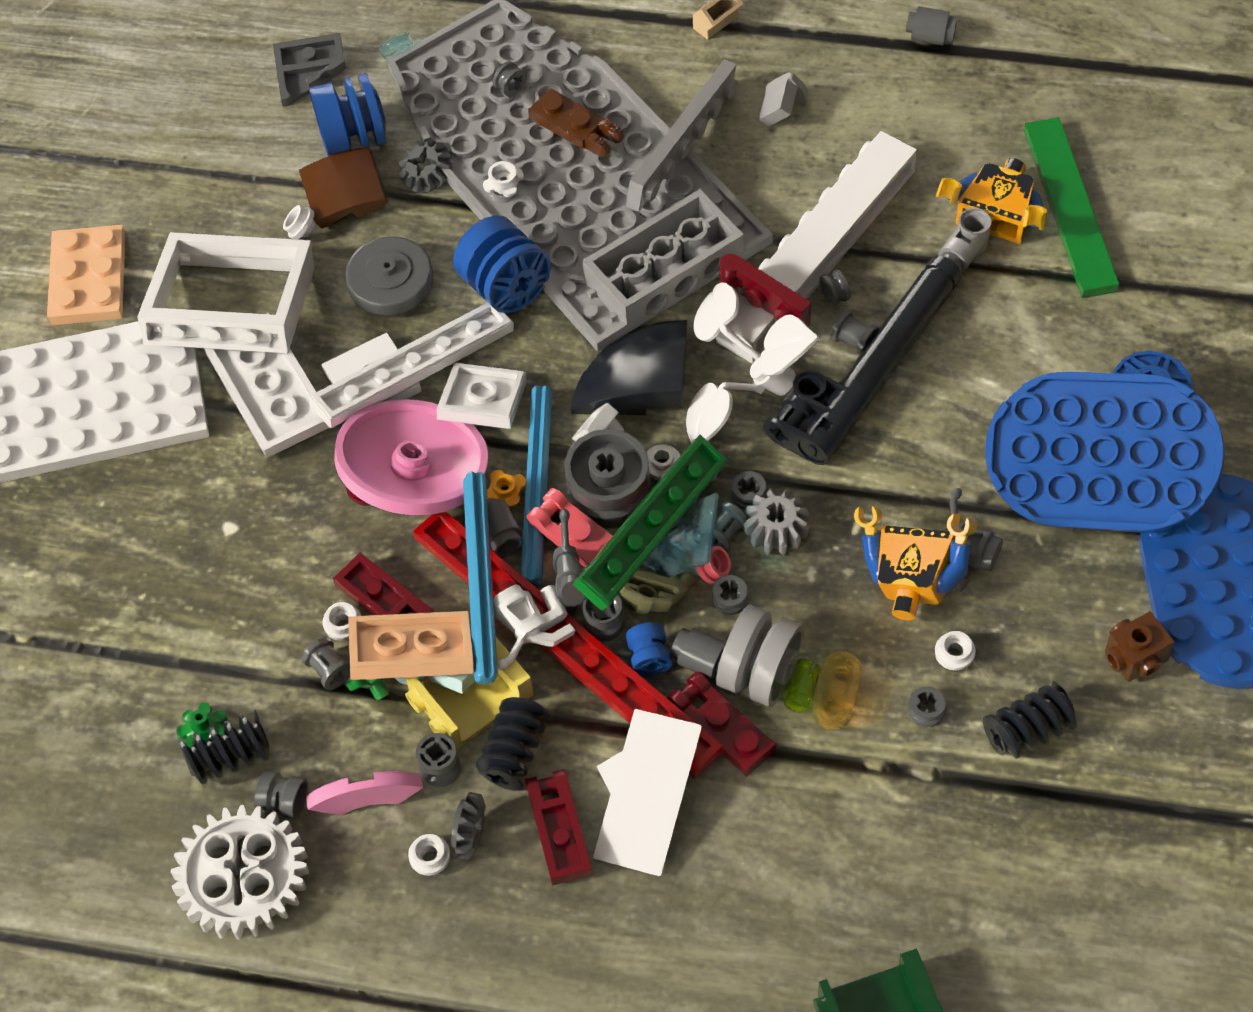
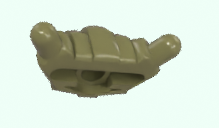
[618,570,695,615]

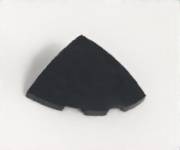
[571,320,687,416]

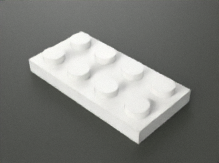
[204,313,330,458]

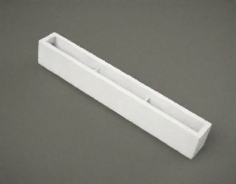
[716,131,917,364]

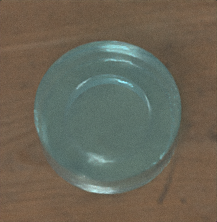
[378,32,414,59]

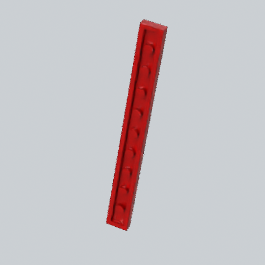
[413,512,723,779]

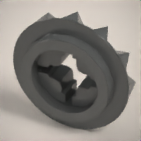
[398,138,453,193]
[451,792,486,860]

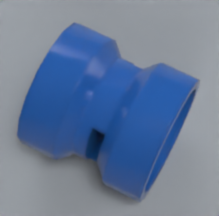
[626,622,672,677]

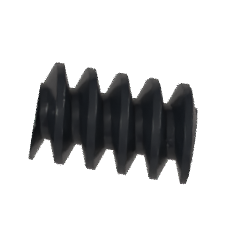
[983,681,1077,759]
[476,697,550,791]
[178,710,270,785]

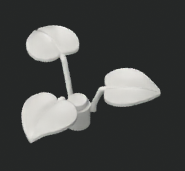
[686,283,820,443]

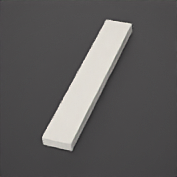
[309,302,514,428]

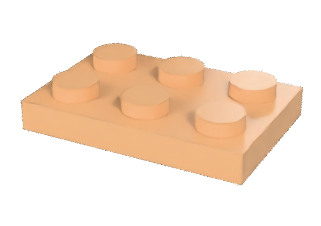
[47,225,125,326]
[348,611,473,680]

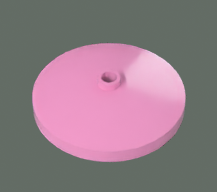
[334,399,488,515]

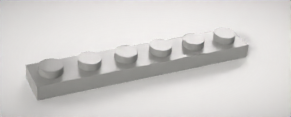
[626,59,738,212]

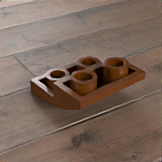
[299,147,388,229]

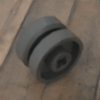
[564,429,651,529]

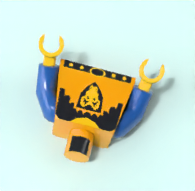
[936,158,1047,244]
[854,506,978,621]

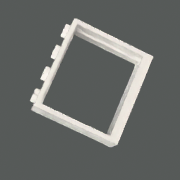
[137,232,315,353]

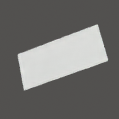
[593,709,702,876]

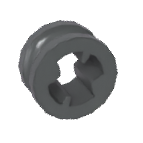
[492,61,527,97]
[819,269,851,306]
[732,471,766,510]
[712,575,748,615]
[908,686,946,727]

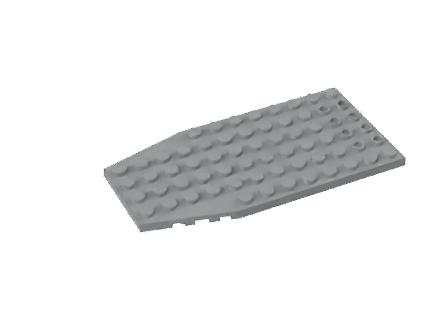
[387,0,773,352]

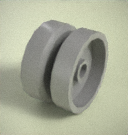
[716,604,804,708]

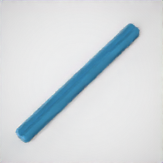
[521,385,552,587]
[463,471,498,684]

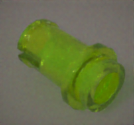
[782,659,821,713]

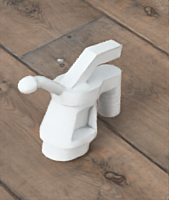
[493,584,575,670]

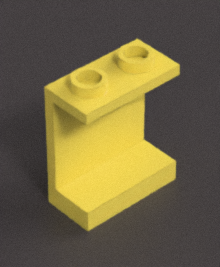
[405,630,534,749]

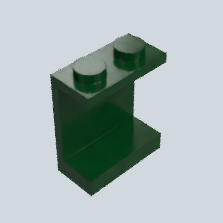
[813,948,943,1012]

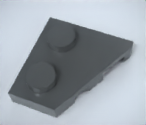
[273,33,346,107]

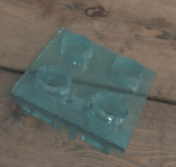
[642,493,719,577]

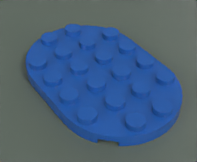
[985,372,1225,532]
[1139,474,1253,689]

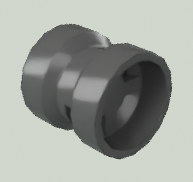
[583,595,624,641]
[416,733,461,787]
[254,769,308,819]

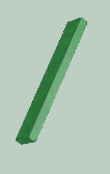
[1024,117,1119,298]
[572,434,728,611]

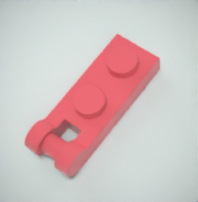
[526,488,612,568]

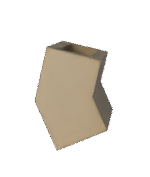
[693,0,743,40]

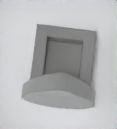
[759,72,808,126]

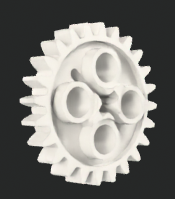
[171,805,309,940]

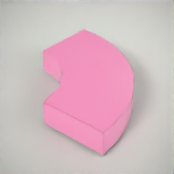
[306,771,423,816]

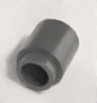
[906,6,958,46]
[487,498,523,557]
[670,628,726,680]

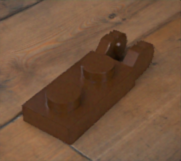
[528,88,625,158]

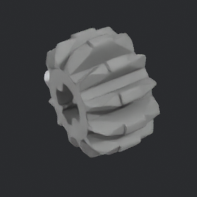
[744,489,809,556]

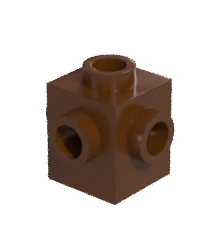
[1105,611,1174,682]

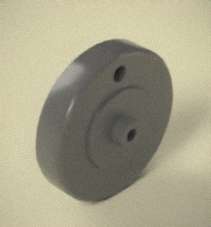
[345,237,433,315]

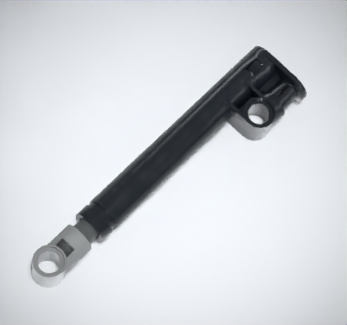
[763,208,991,465]

